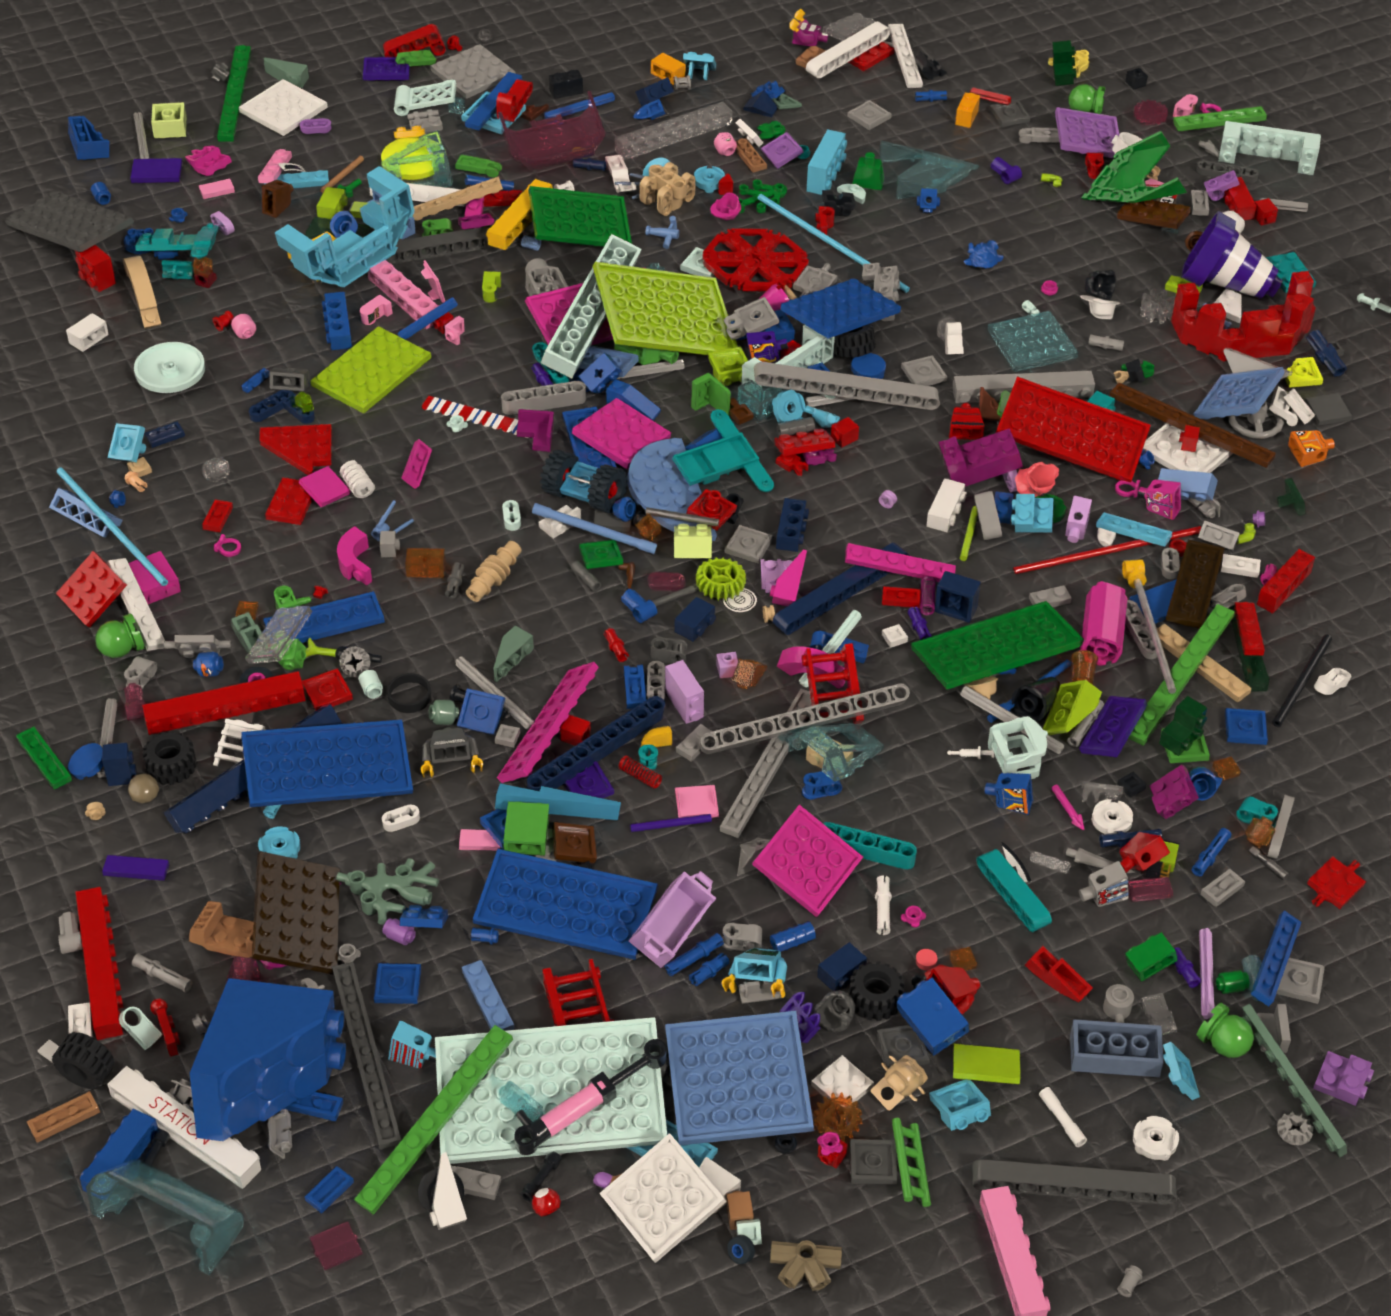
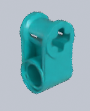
[1236,796,1278,831]

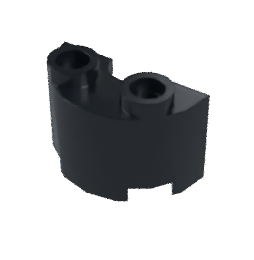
[915,51,947,80]
[822,190,856,217]

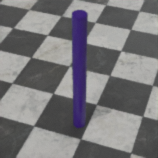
[630,814,712,832]

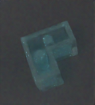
[737,380,786,421]

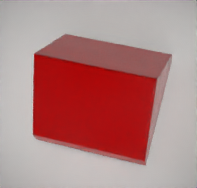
[718,173,733,195]

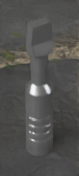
[1249,846,1289,880]

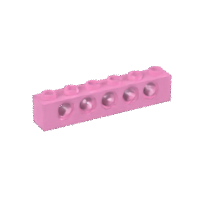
[367,260,439,329]

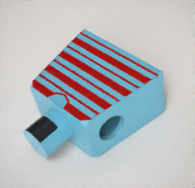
[388,1021,436,1068]

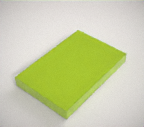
[953,1044,1020,1084]

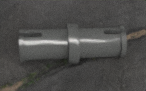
[445,562,464,599]

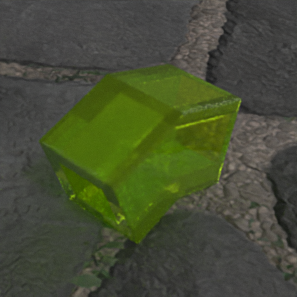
[295,391,314,413]

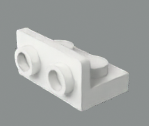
[539,505,581,538]

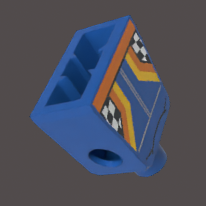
[985,773,1033,815]

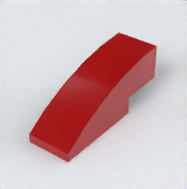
[1025,946,1093,1003]

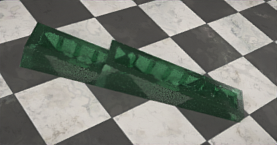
[1228,604,1270,692]

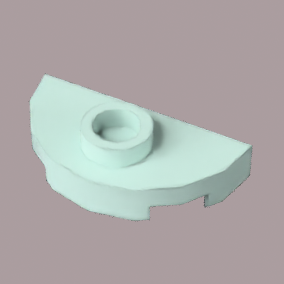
[837,184,866,204]

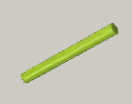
[960,506,978,561]

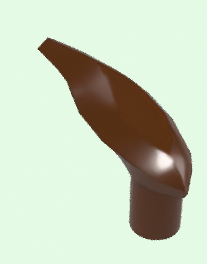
[619,562,635,589]

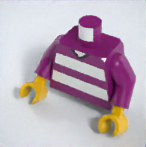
[790,9,829,46]

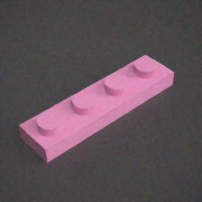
[258,149,292,183]

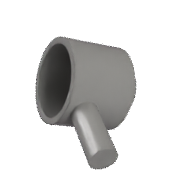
[1103,984,1134,1023]

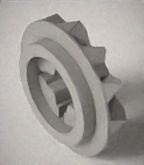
[339,646,370,677]
[1277,1112,1314,1145]

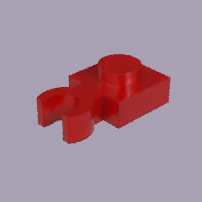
[776,454,809,476]

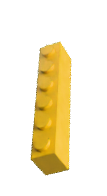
[486,179,552,250]

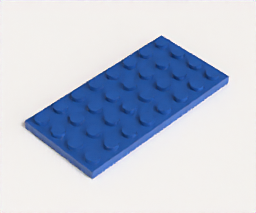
[241,720,413,807]
[473,849,658,960]

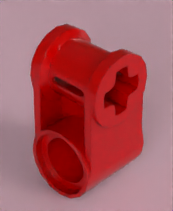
[1085,152,1104,179]

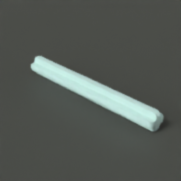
[799,610,862,688]

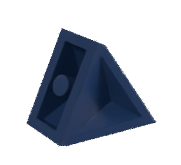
[743,90,778,118]

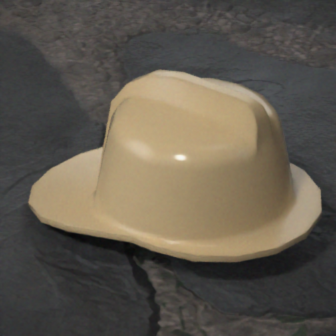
[964,675,998,700]

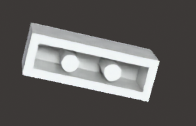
[926,478,967,532]

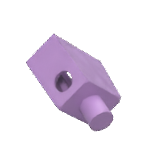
[1065,496,1092,543]

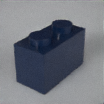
[635,77,674,106]
[674,597,716,642]
[102,743,137,786]
[817,942,867,991]

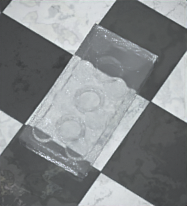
[822,13,875,41]
[245,606,312,664]

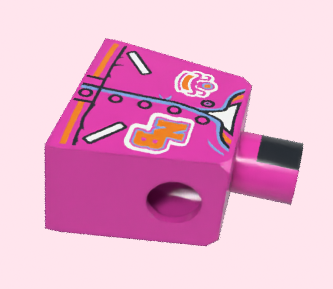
[1138,480,1181,520]

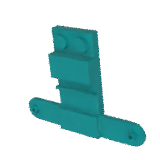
[135,223,219,259]
[672,409,774,492]

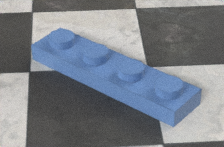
[461,960,514,1031]

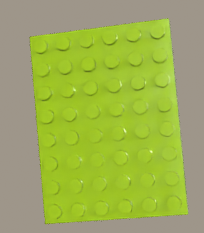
[592,262,738,355]

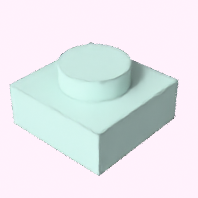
[736,1219,762,1245]

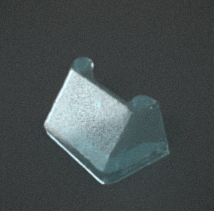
[86,1159,244,1275]

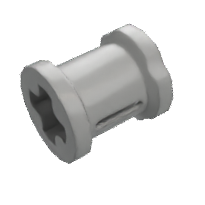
[674,75,691,90]

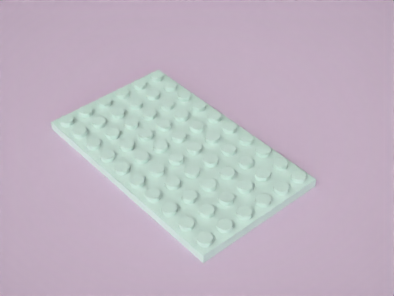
[435,1017,667,1164]

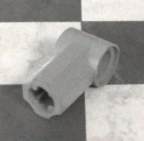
[58,912,83,954]

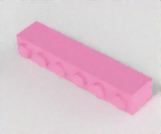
[980,1186,1050,1316]

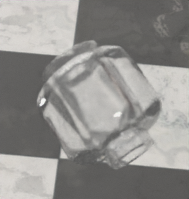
[202,456,229,482]

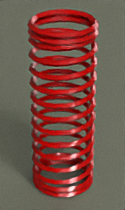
[618,755,662,789]

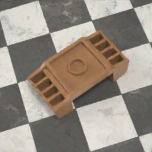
[189,901,254,959]

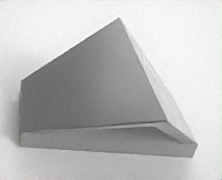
[737,838,771,876]

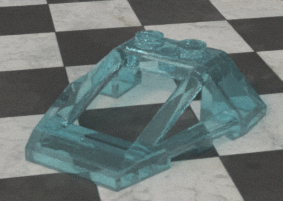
[381,130,453,187]
[785,723,884,782]

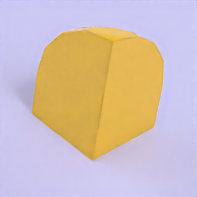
[641,726,672,747]

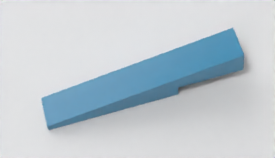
[495,783,621,820]

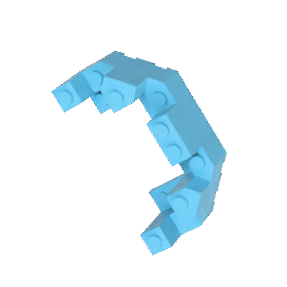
[275,166,415,287]

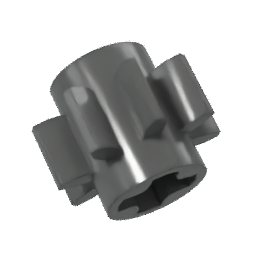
[210,63,229,82]

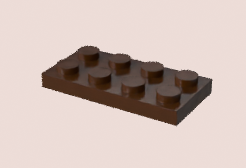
[1117,200,1190,229]

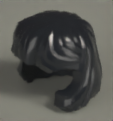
[1084,270,1116,301]

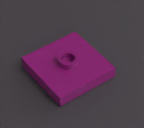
[458,213,494,229]

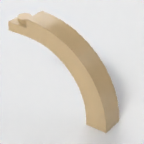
[123,255,161,329]

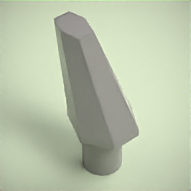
[1198,140,1220,157]

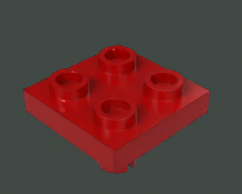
[686,488,737,531]

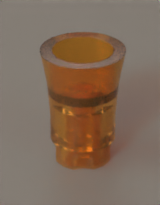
[1071,650,1098,685]

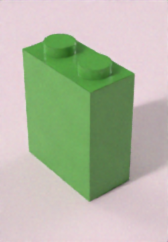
[504,801,549,856]

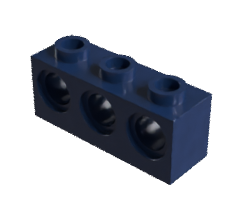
[776,498,809,552]

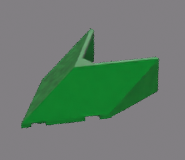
[1081,131,1187,203]

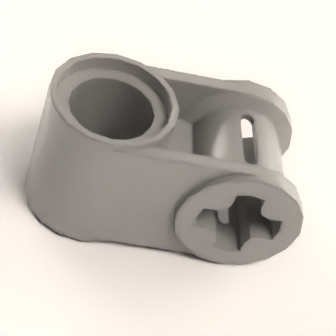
[124,656,157,693]
[721,923,762,951]

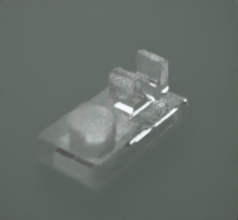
[1081,781,1123,803]

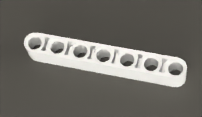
[806,21,891,78]

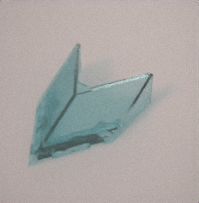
[879,141,979,199]

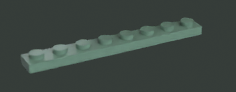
[1242,1004,1347,1158]

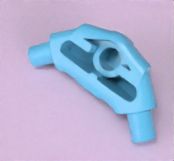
[805,406,840,428]

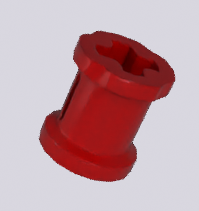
[212,311,234,331]

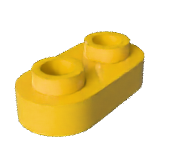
[394,125,425,138]

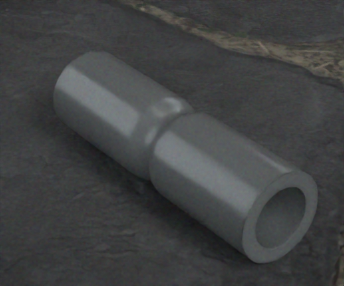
[571,561,602,592]

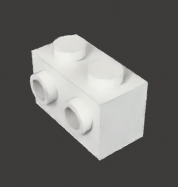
[66,313,109,352]

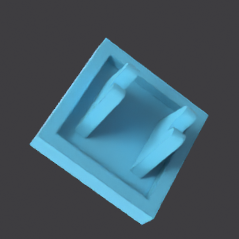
[683,52,716,80]

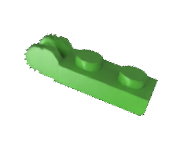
[455,155,502,178]

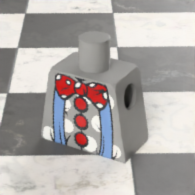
[1079,861,1129,907]

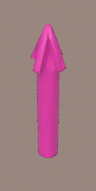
[1051,785,1084,830]

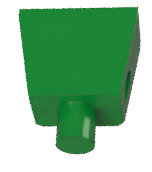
[852,152,884,191]

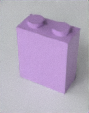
[665,660,704,724]

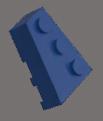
[68,116,109,160]

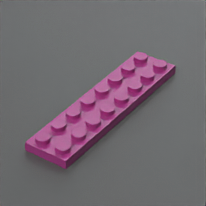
[497,662,599,783]

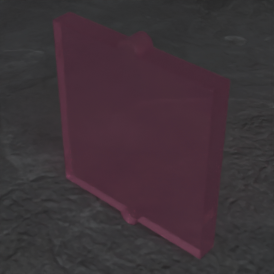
[310,1221,363,1271]

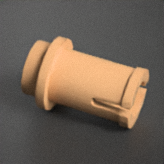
[124,471,147,492]

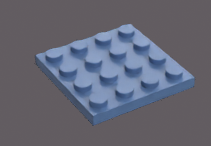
[1194,367,1285,420]

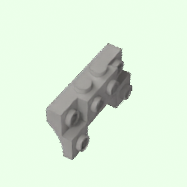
[862,263,900,321]

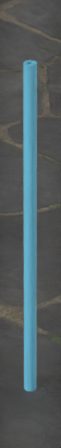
[57,467,168,586]

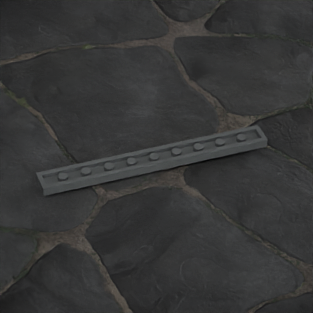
[332,962,401,1150]

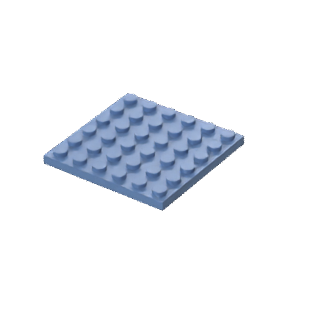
[665,1011,814,1146]

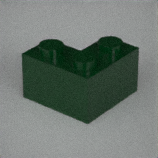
[1052,40,1076,86]
[1159,696,1207,756]

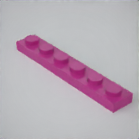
[845,543,956,582]

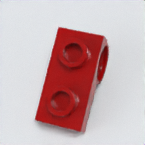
[815,206,835,240]

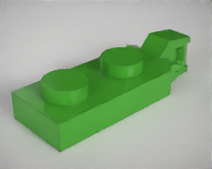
[395,50,437,67]

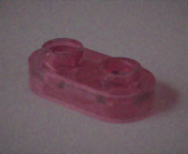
[648,572,685,591]

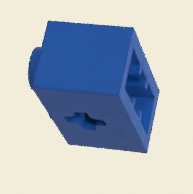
[579,353,622,394]

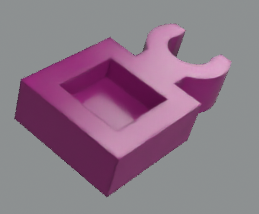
[803,449,837,465]

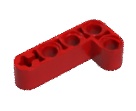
[383,24,446,57]
[496,79,533,122]

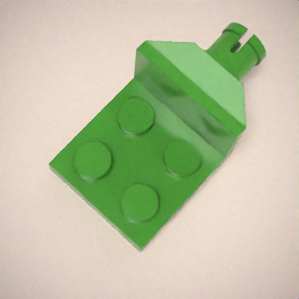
[614,344,679,365]

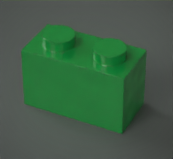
[1125,932,1177,982]

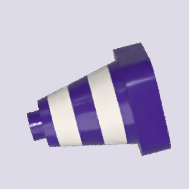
[1181,211,1283,299]

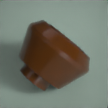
[1185,231,1203,251]

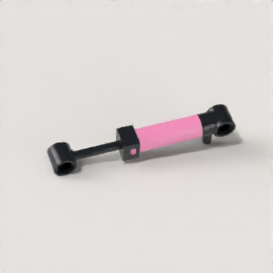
[514,1039,666,1155]

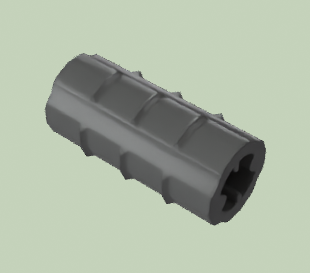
[777,417,815,436]

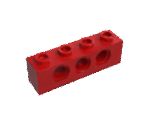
[1257,549,1315,614]

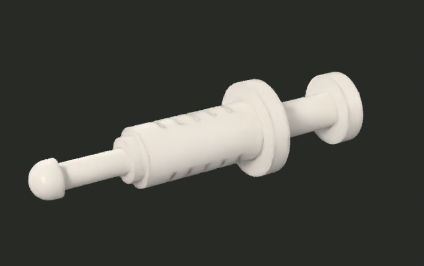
[947,746,994,759]

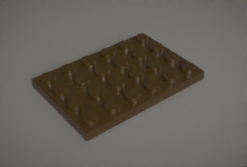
[252,851,340,975]

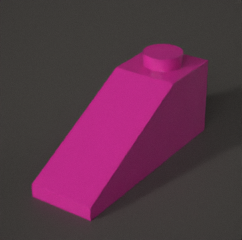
[770,549,807,607]

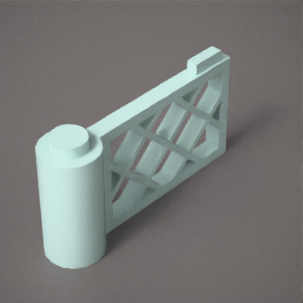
[394,79,456,116]

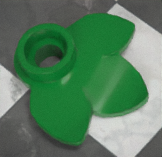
[757,121,786,139]

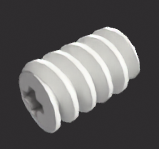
[340,460,375,498]

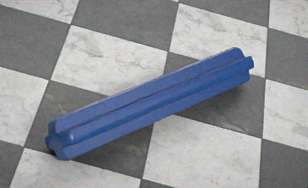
[398,297,458,340]

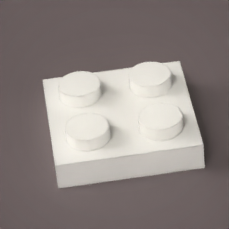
[811,1055,874,1113]

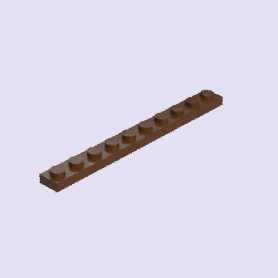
[1110,383,1276,468]

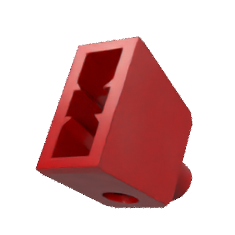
[1119,832,1170,873]

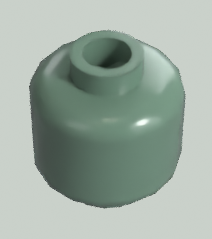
[429,700,459,725]

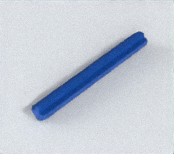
[544,92,615,121]

